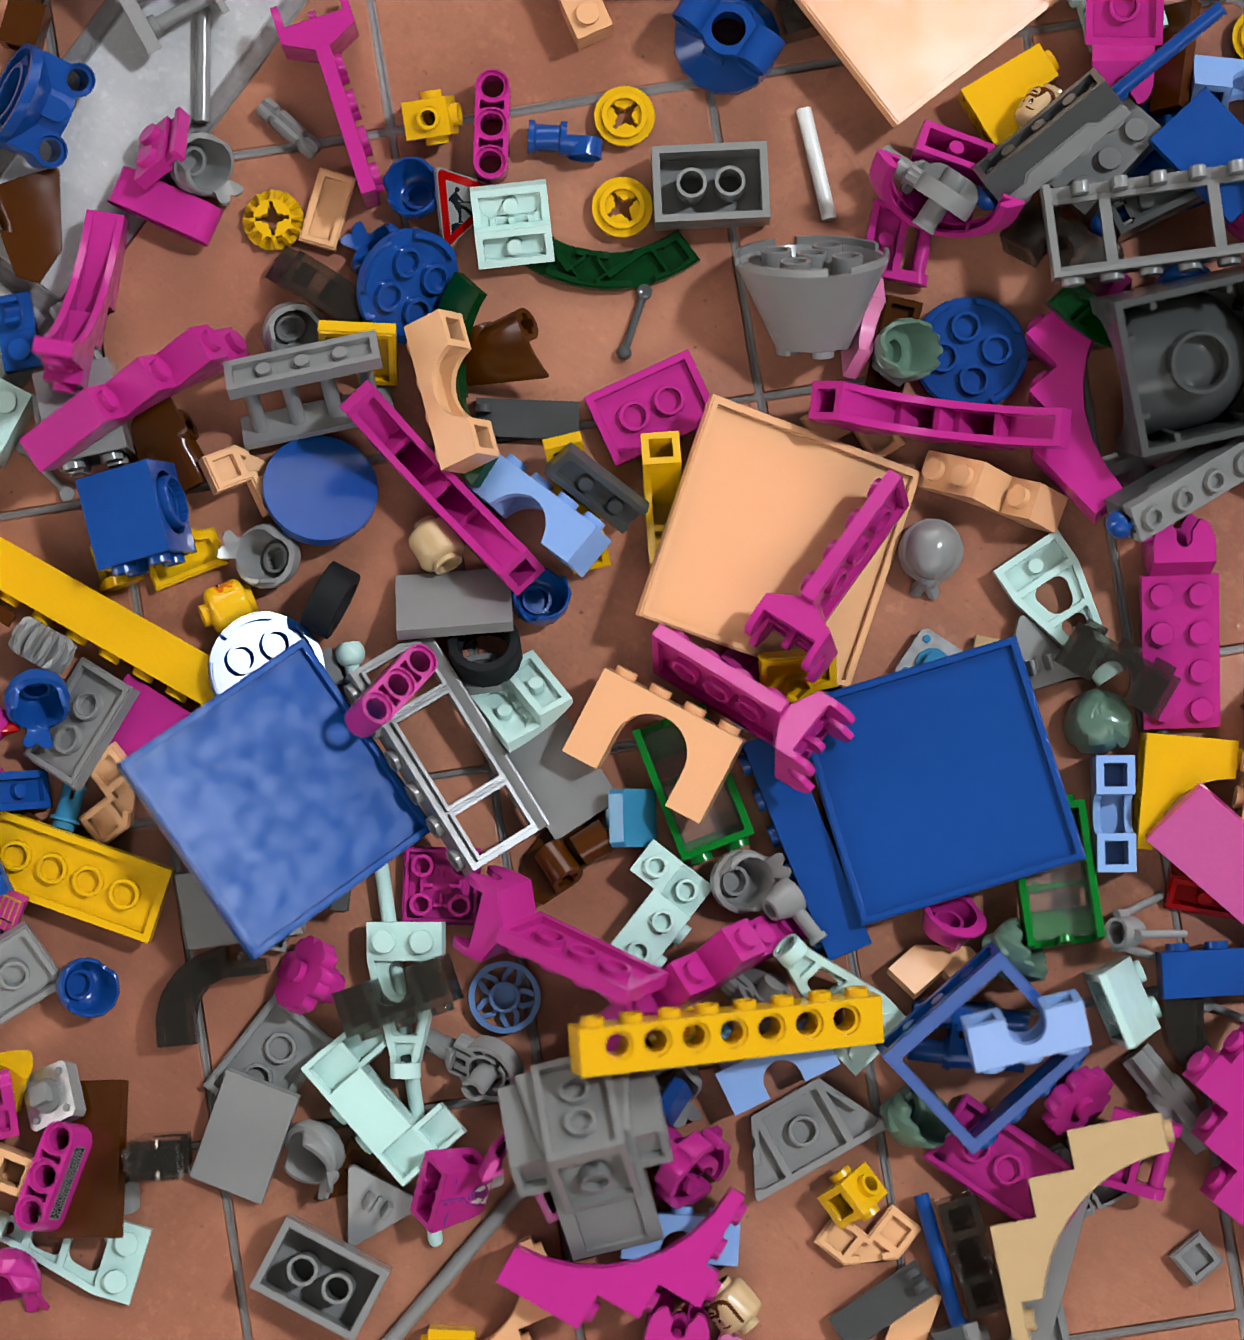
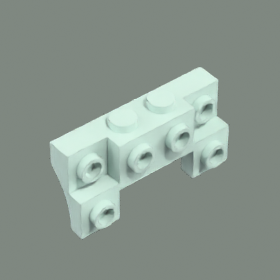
[596,839,711,1003]
[301,1014,467,1187]

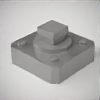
[24,1060,86,1132]

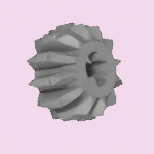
[8,616,77,674]

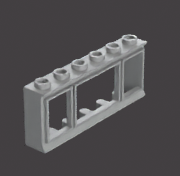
[1039,159,1244,288]
[343,638,550,877]

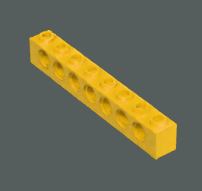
[568,985,884,1078]

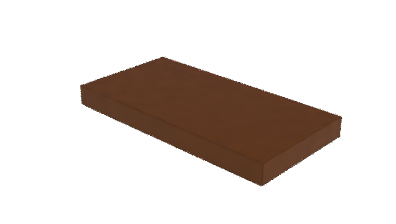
[48,1080,129,1239]

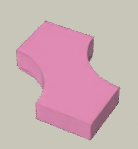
[841,277,886,380]

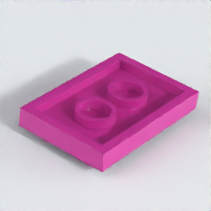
[584,349,709,468]

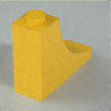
[957,43,1059,146]
[1132,732,1243,850]

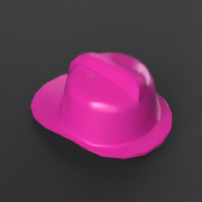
[922,894,987,953]

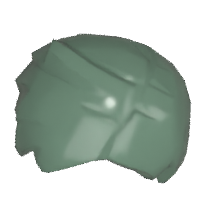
[872,318,944,387]
[1062,689,1133,755]
[982,917,1049,983]
[880,1085,951,1149]

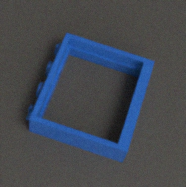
[875,941,1091,1155]

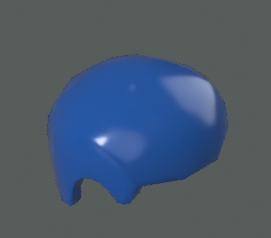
[383,157,437,219]
[511,567,572,626]
[56,957,120,1018]

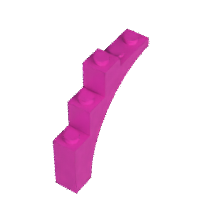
[32,209,130,395]
[1025,273,1132,525]
[19,324,250,473]
[339,380,546,596]
[808,381,1072,451]
[598,914,807,1052]
[1182,1022,1244,1227]
[496,1186,747,1329]

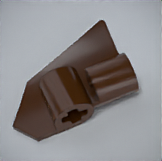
[0,168,62,284]
[463,308,549,386]
[130,396,207,493]
[522,816,617,905]

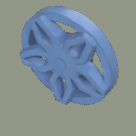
[468,961,541,1034]

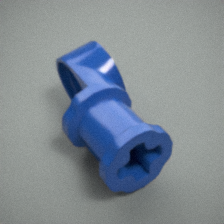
[528,120,603,162]

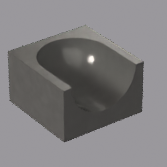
[1090,266,1244,458]

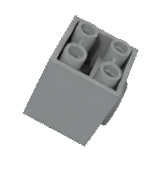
[31,356,138,477]

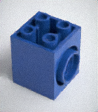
[75,459,197,577]

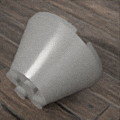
[734,235,890,360]

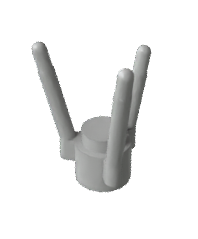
[1105,892,1188,960]

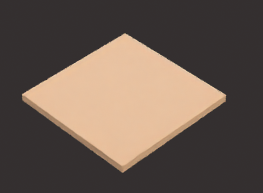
[794,0,1059,128]
[635,394,922,688]

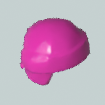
[0,1247,50,1313]

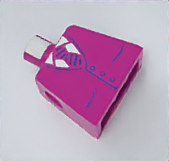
[410,1147,504,1234]

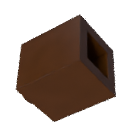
[0,0,53,51]

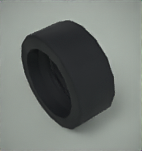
[300,561,360,639]
[447,623,523,688]

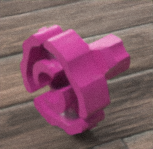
[654,1124,731,1209]

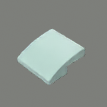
[470,179,555,270]
[471,649,573,753]

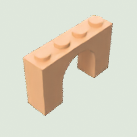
[562,665,746,824]

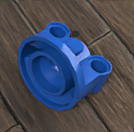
[671,0,786,95]
[0,42,96,169]

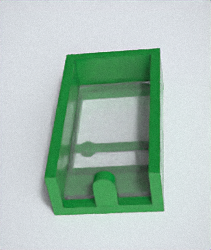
[632,703,755,866]
[1015,794,1106,950]

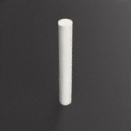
[796,107,837,221]

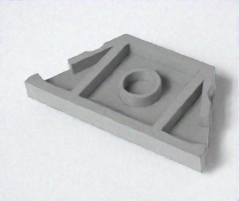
[750,1077,887,1202]

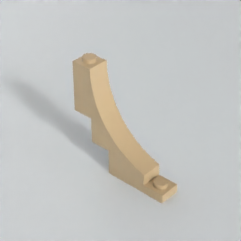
[990,1112,1176,1340]

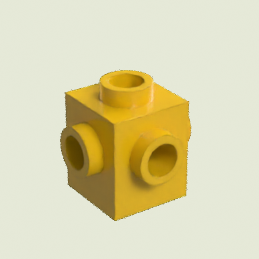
[401,89,463,146]
[817,1161,888,1229]

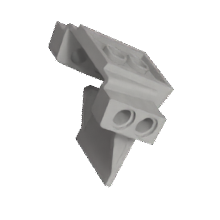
[497,1047,674,1261]

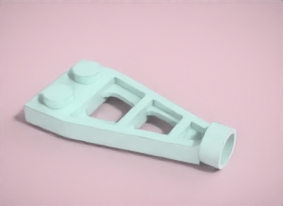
[992,529,1123,687]
[366,922,446,1079]
[773,934,906,1076]
[0,1209,153,1305]

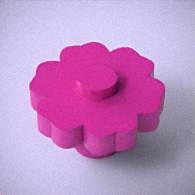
[274,935,345,1015]
[1042,1066,1114,1136]

